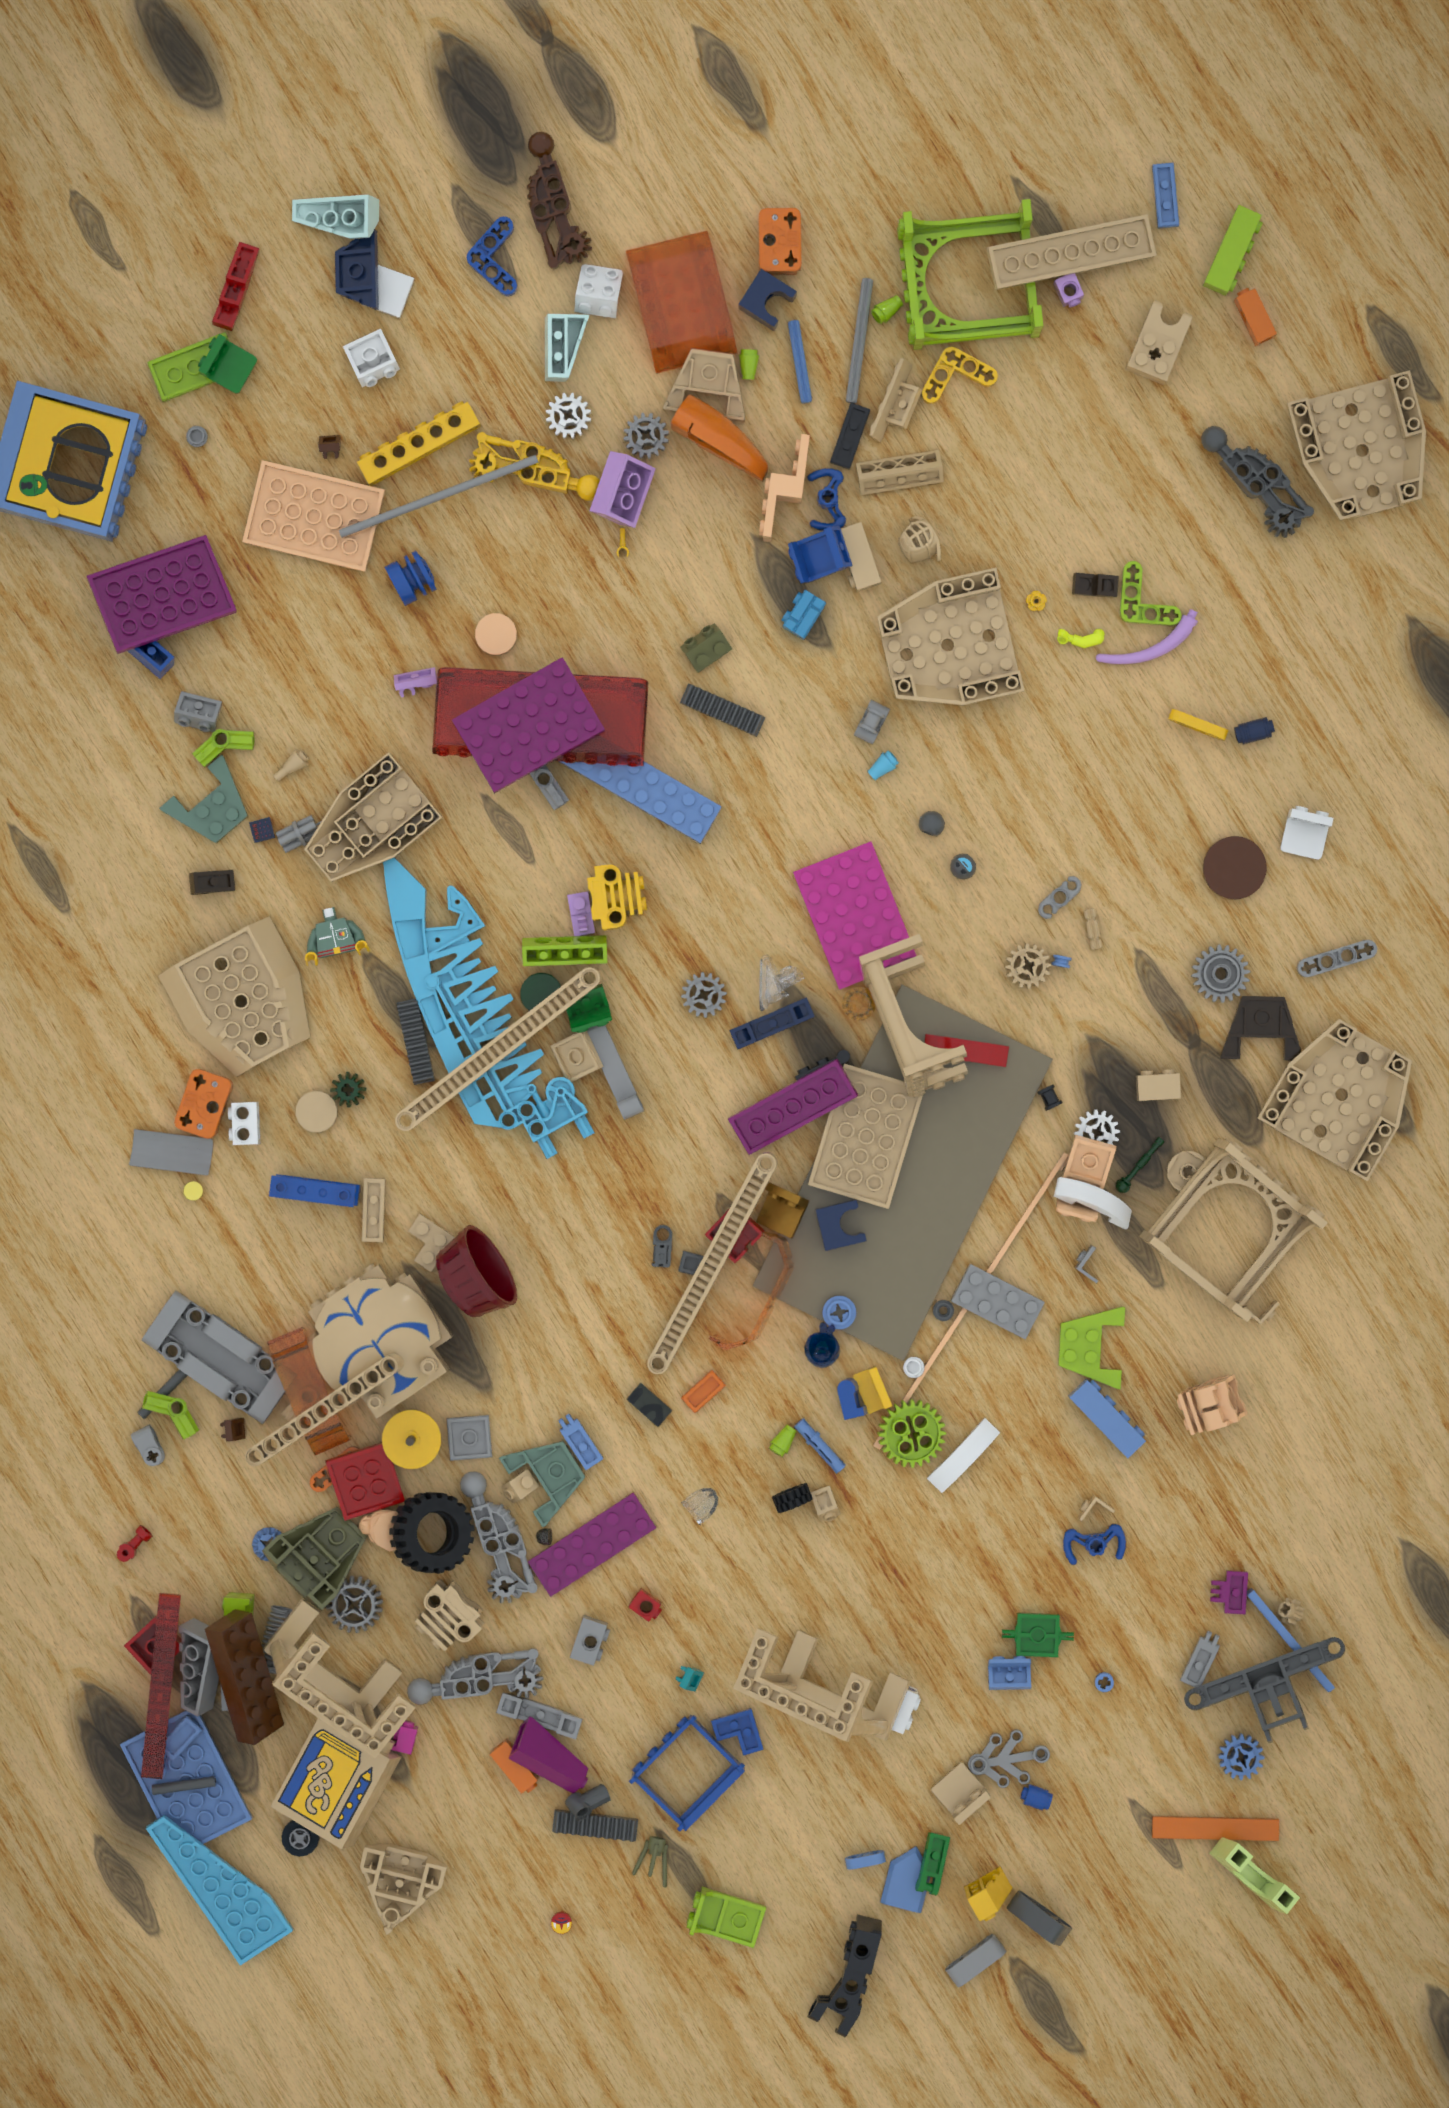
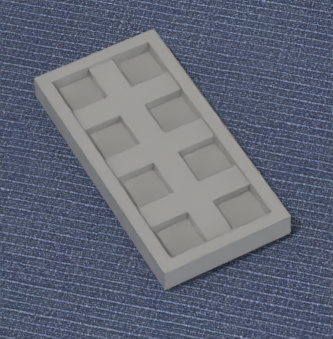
[950,1264,1045,1340]

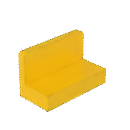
[853,1366,892,1414]

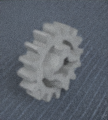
[623,413,669,459]
[681,972,727,1018]

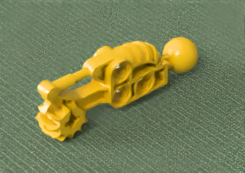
[469,432,600,501]

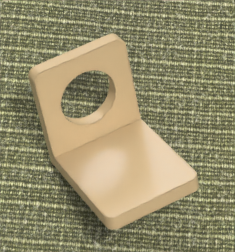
[1243,1300,1280,1324]
[1078,1495,1115,1522]

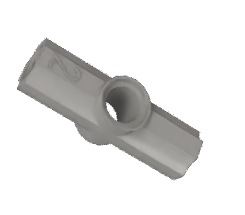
[530,765,569,811]

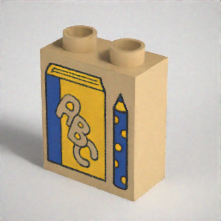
[271,1718,401,1849]

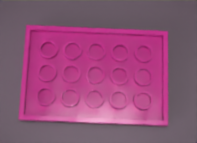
[793,842,916,990]

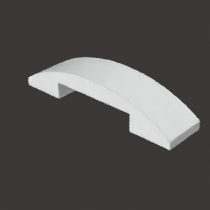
[1054,1177,1132,1229]
[927,1418,1000,1493]

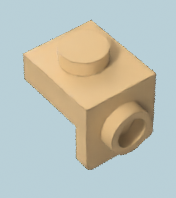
[502,1469,539,1503]

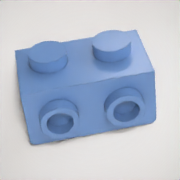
[988,1656,1031,1690]

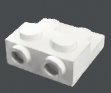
[343,329,400,387]

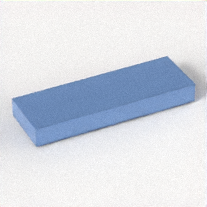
[1152,163,1179,229]

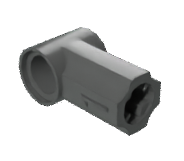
[565,1784,611,1821]

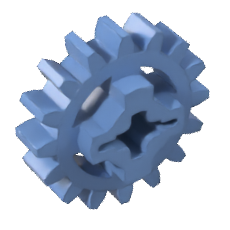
[1218,1733,1264,1780]

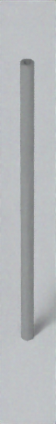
[339,455,539,538]

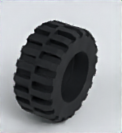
[389,1492,474,1574]

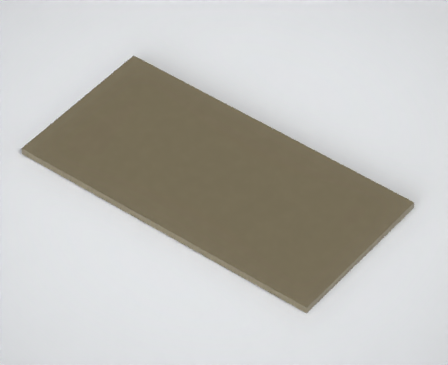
[753,985,1053,1361]

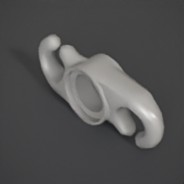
[1038,876,1082,919]

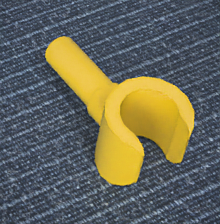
[616,528,629,557]

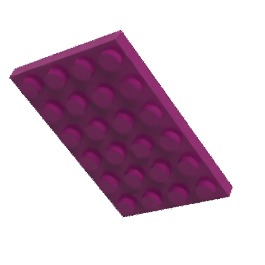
[87,535,237,654]
[452,657,605,794]

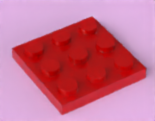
[325,1442,405,1521]

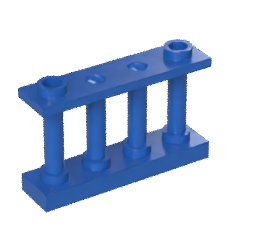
[269,1174,360,1207]

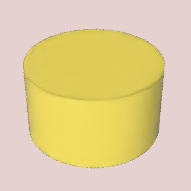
[183,1181,203,1201]

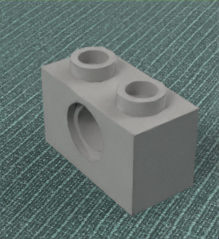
[570,1615,610,1666]

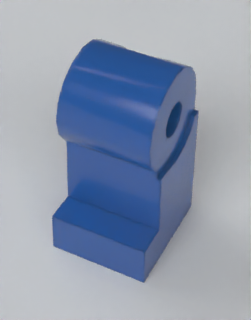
[837,1378,868,1420]

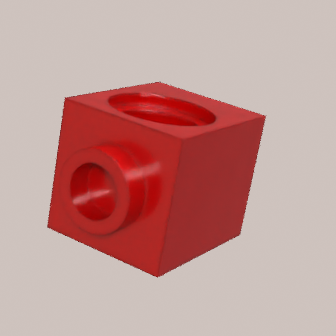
[628,1588,662,1622]

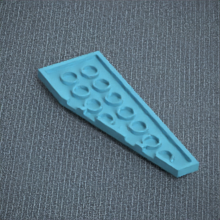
[146,1815,293,1965]

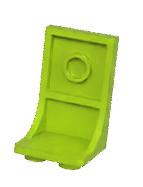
[686,1887,766,1948]

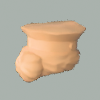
[359,1509,398,1552]

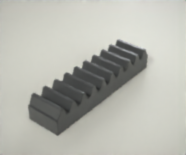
[680,683,765,737]
[397,999,435,1085]
[552,1809,638,1842]

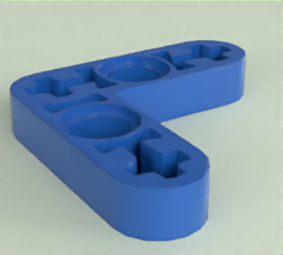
[467,216,517,297]

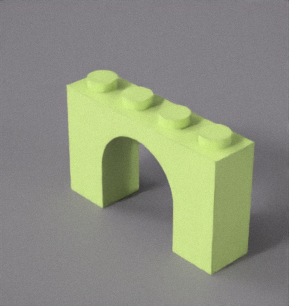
[1209,1837,1300,1914]

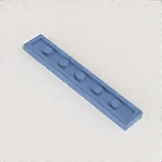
[1247,1588,1335,1692]

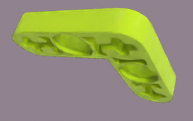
[1120,561,1182,626]

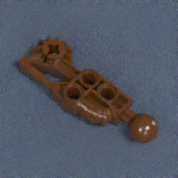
[527,131,592,269]

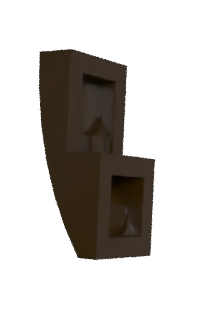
[1072,573,1119,597]

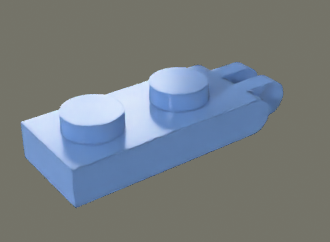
[558,1414,604,1470]

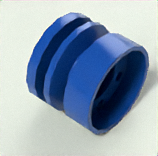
[385,550,437,606]

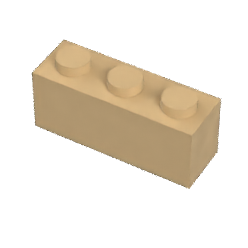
[841,522,881,592]

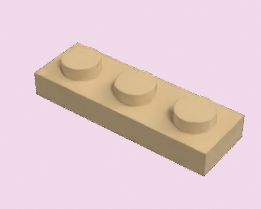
[362,1178,386,1242]

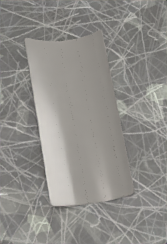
[129,1129,213,1175]

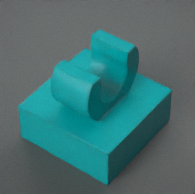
[676,1666,704,1692]

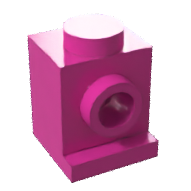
[391,1720,418,1755]

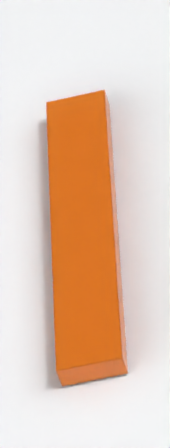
[1152,1816,1279,1841]

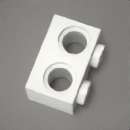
[228,1102,261,1145]

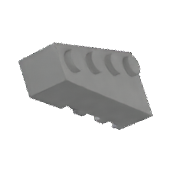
[179,1618,219,1717]

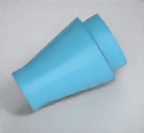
[868,750,899,780]

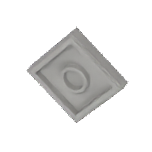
[447,1415,492,1461]

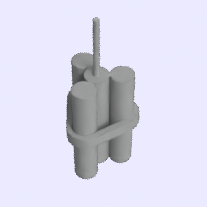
[276,815,321,853]

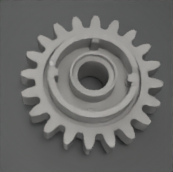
[1191,944,1250,1003]

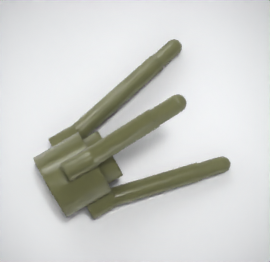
[632,1836,668,1888]

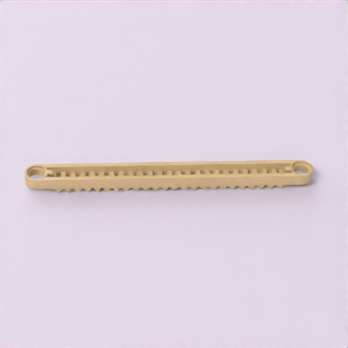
[395,967,600,1131]
[647,1152,778,1375]

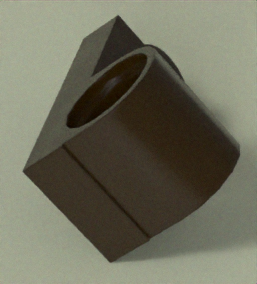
[189,870,235,895]

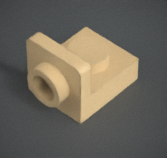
[811,1486,840,1522]

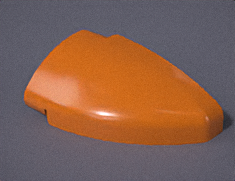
[671,394,768,482]

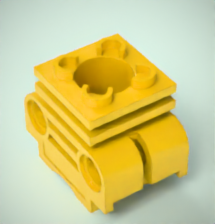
[587,865,647,931]

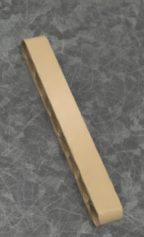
[245,1353,404,1466]

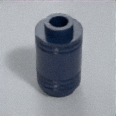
[1234,717,1275,745]

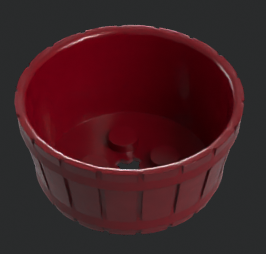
[436,1225,518,1317]

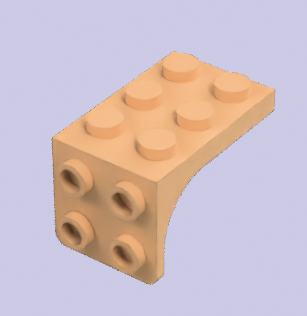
[1056,1135,1116,1222]

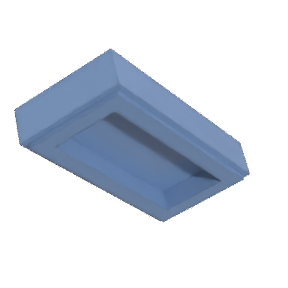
[158,1715,203,1761]

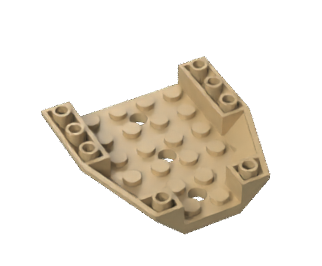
[1287,370,1426,520]
[877,568,1025,705]
[159,916,310,1077]
[1257,1019,1412,1181]

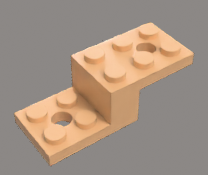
[759,434,810,542]

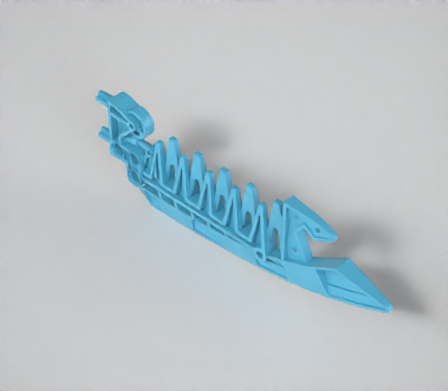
[383,858,595,1159]

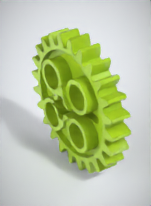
[877,1399,946,1468]

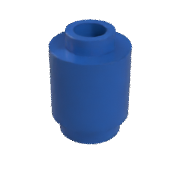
[1020,1784,1053,1810]

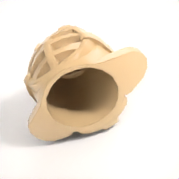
[898,516,941,563]

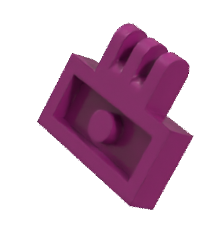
[1210,1570,1248,1615]

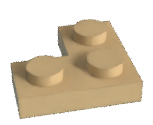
[408,1214,455,1272]

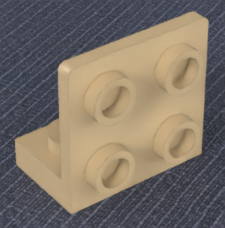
[931,1762,991,1825]

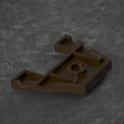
[1220,996,1301,1060]

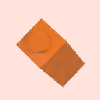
[1234,288,1277,346]
[490,1738,539,1794]

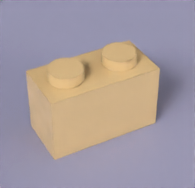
[1136,1069,1181,1101]

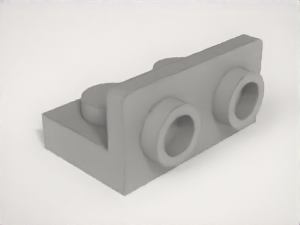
[174,691,222,732]

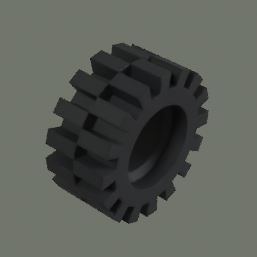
[772,1483,813,1513]

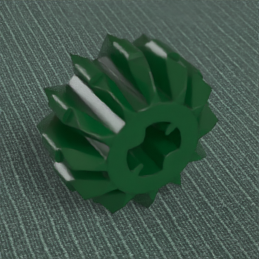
[330,1072,367,1108]

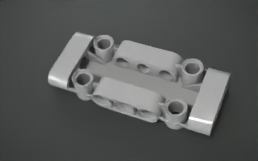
[141,1291,297,1424]

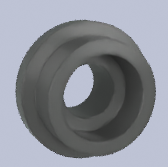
[933,1300,954,1321]

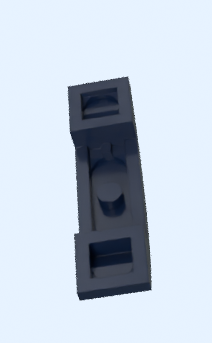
[729,997,815,1050]

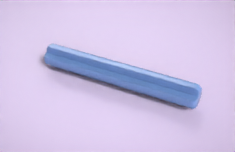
[788,320,812,404]

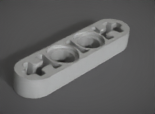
[1297,940,1377,977]

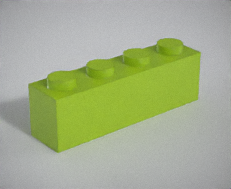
[1203,205,1263,296]

